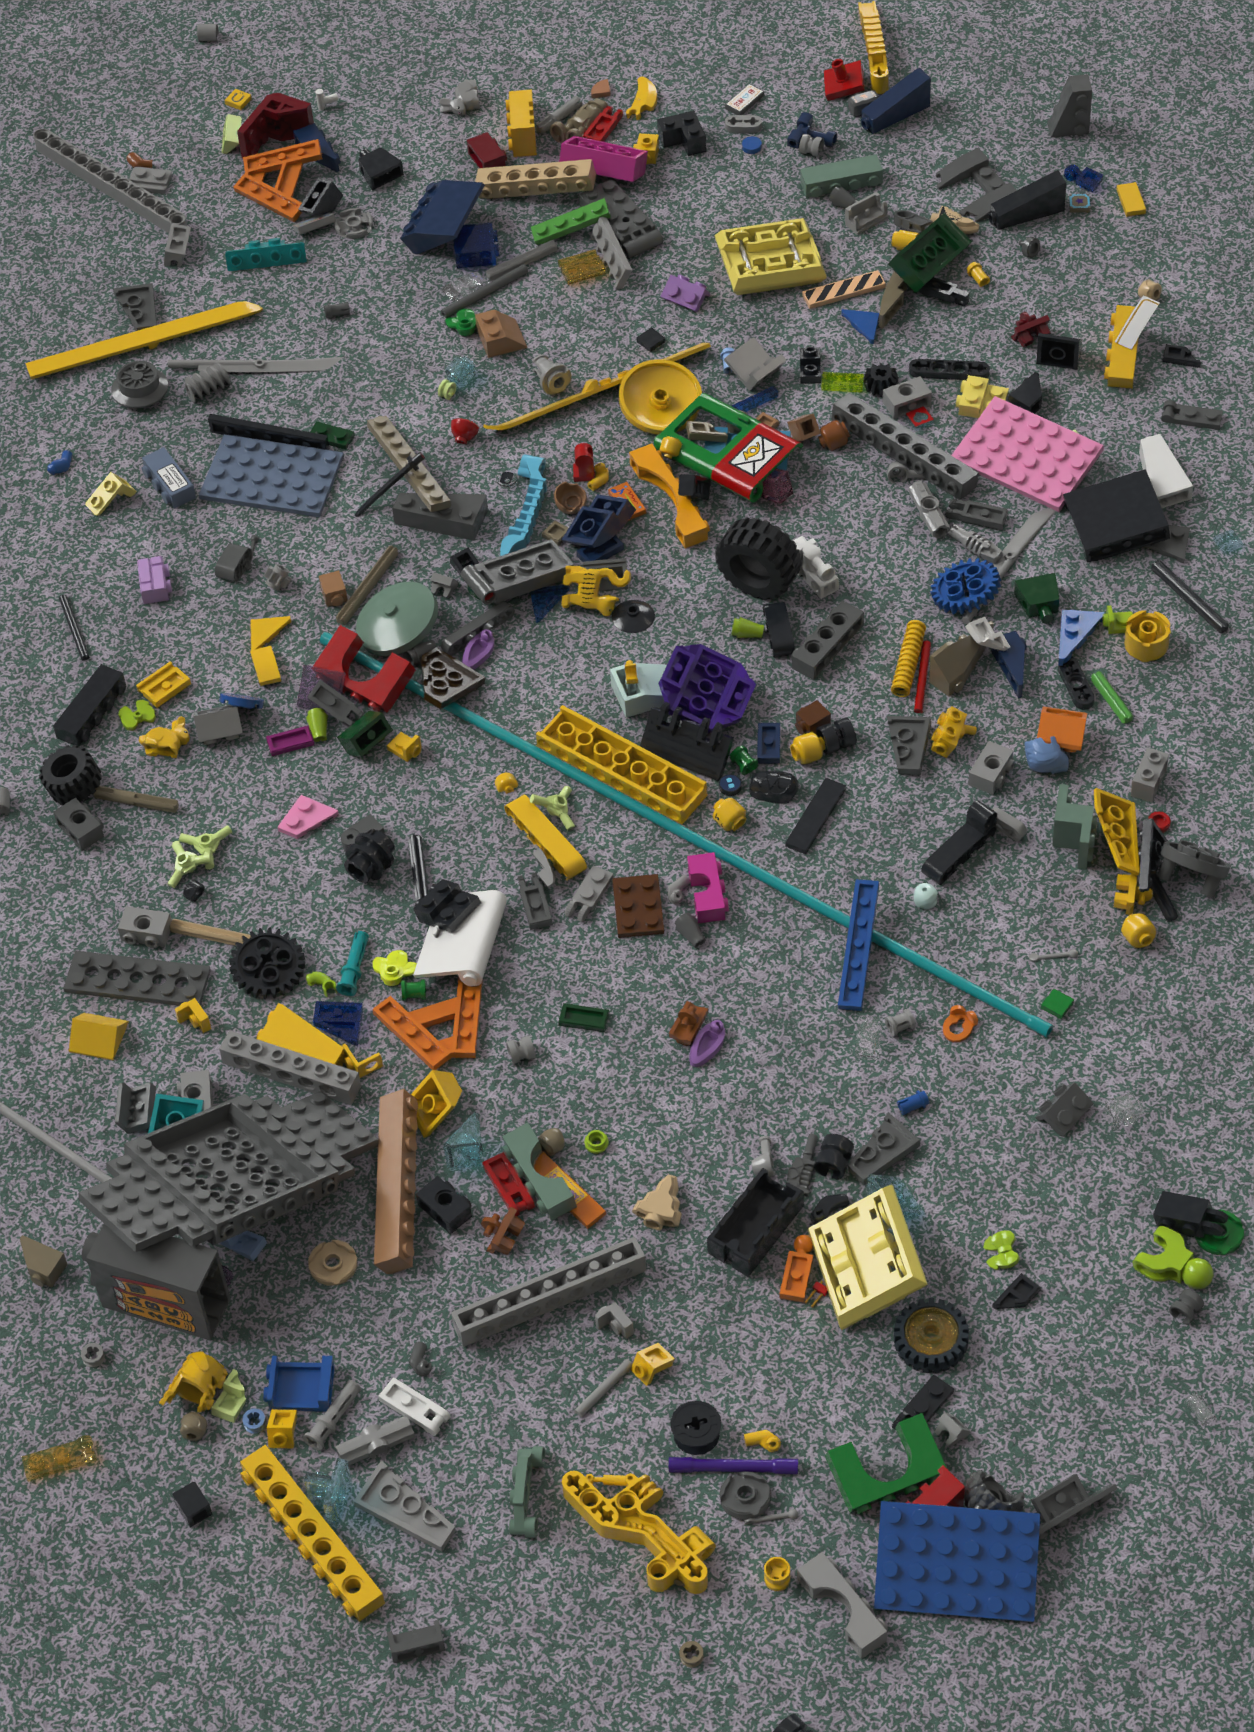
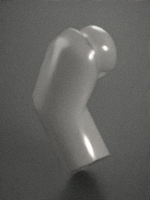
[668,875,691,904]

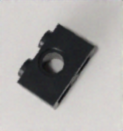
[416,1176,472,1235]

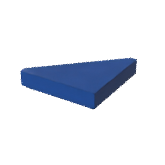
[841,309,879,344]

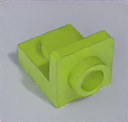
[1102,605,1133,634]

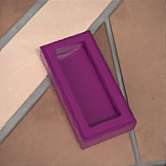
[266,725,314,756]

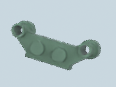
[509,1446,546,1538]

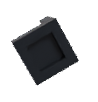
[172,1482,213,1528]

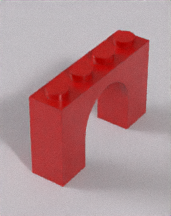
[312,625,416,713]

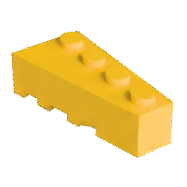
[505,89,537,157]
[1104,305,1139,389]

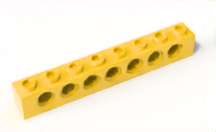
[240,1444,385,1622]

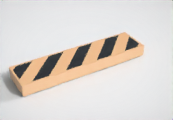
[802,270,886,309]

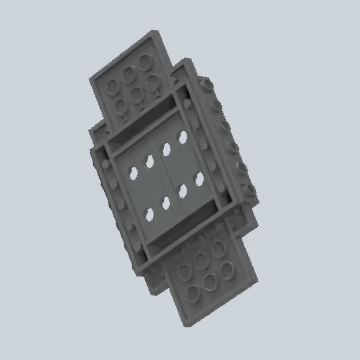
[78,1092,379,1252]

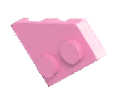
[277,795,339,839]

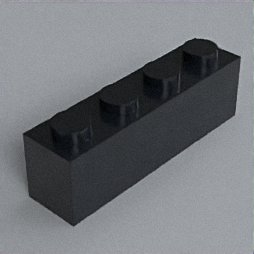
[53,664,126,746]

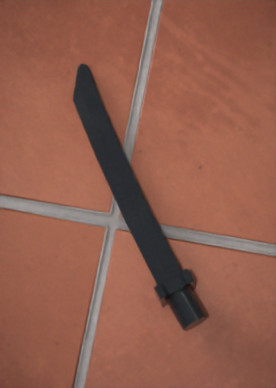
[354,452,425,517]

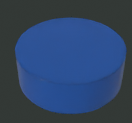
[742,136,762,154]

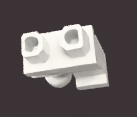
[793,536,839,599]

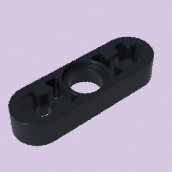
[1058,657,1094,710]

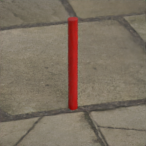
[914,641,931,713]

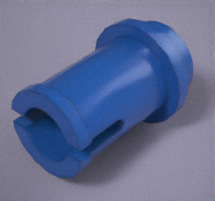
[897,1090,930,1115]

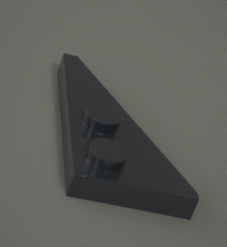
[1139,818,1168,892]

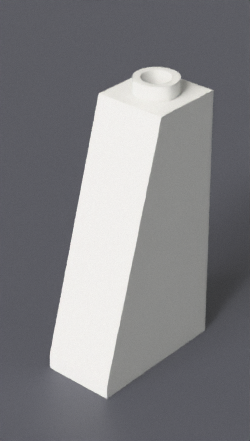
[1139,434,1193,508]

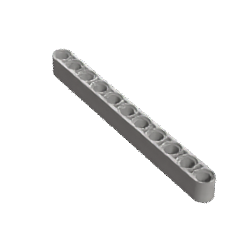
[33,128,187,233]

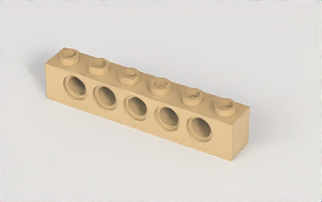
[475,159,596,199]

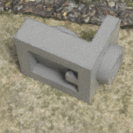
[595,1302,634,1339]

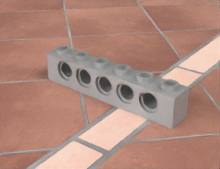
[219,1030,361,1105]

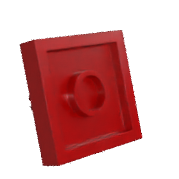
[824,59,865,101]

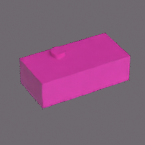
[559,136,648,182]

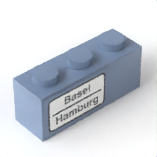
[142,447,196,509]

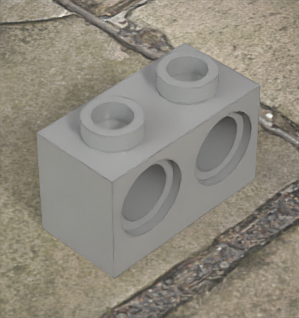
[1131,747,1169,802]

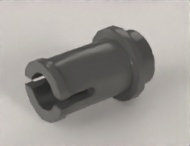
[324,302,350,319]

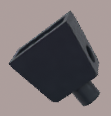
[358,148,404,191]

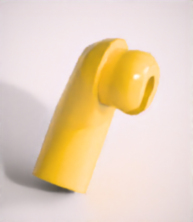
[587,463,609,491]

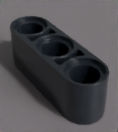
[763,602,795,657]

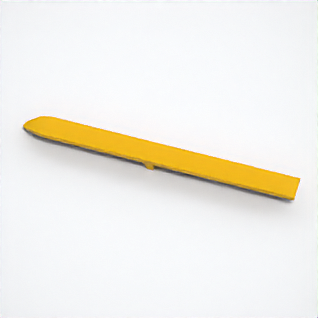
[25,301,263,380]
[483,343,711,430]

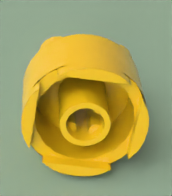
[1124,610,1170,662]

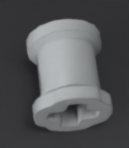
[885,1009,916,1037]

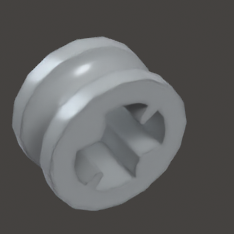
[81,1343,105,1367]

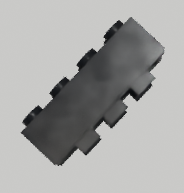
[707,1168,804,1277]

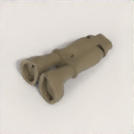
[550,98,608,143]

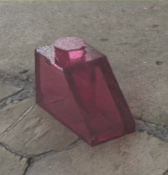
[756,468,794,504]

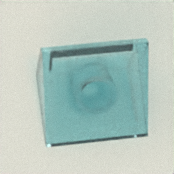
[443,1112,485,1172]
[867,1174,925,1231]

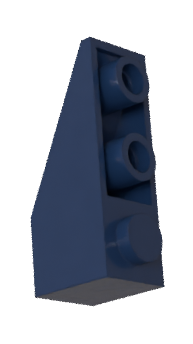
[293,123,341,172]

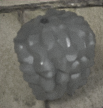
[964,1470,1025,1512]

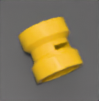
[764,1557,790,1591]

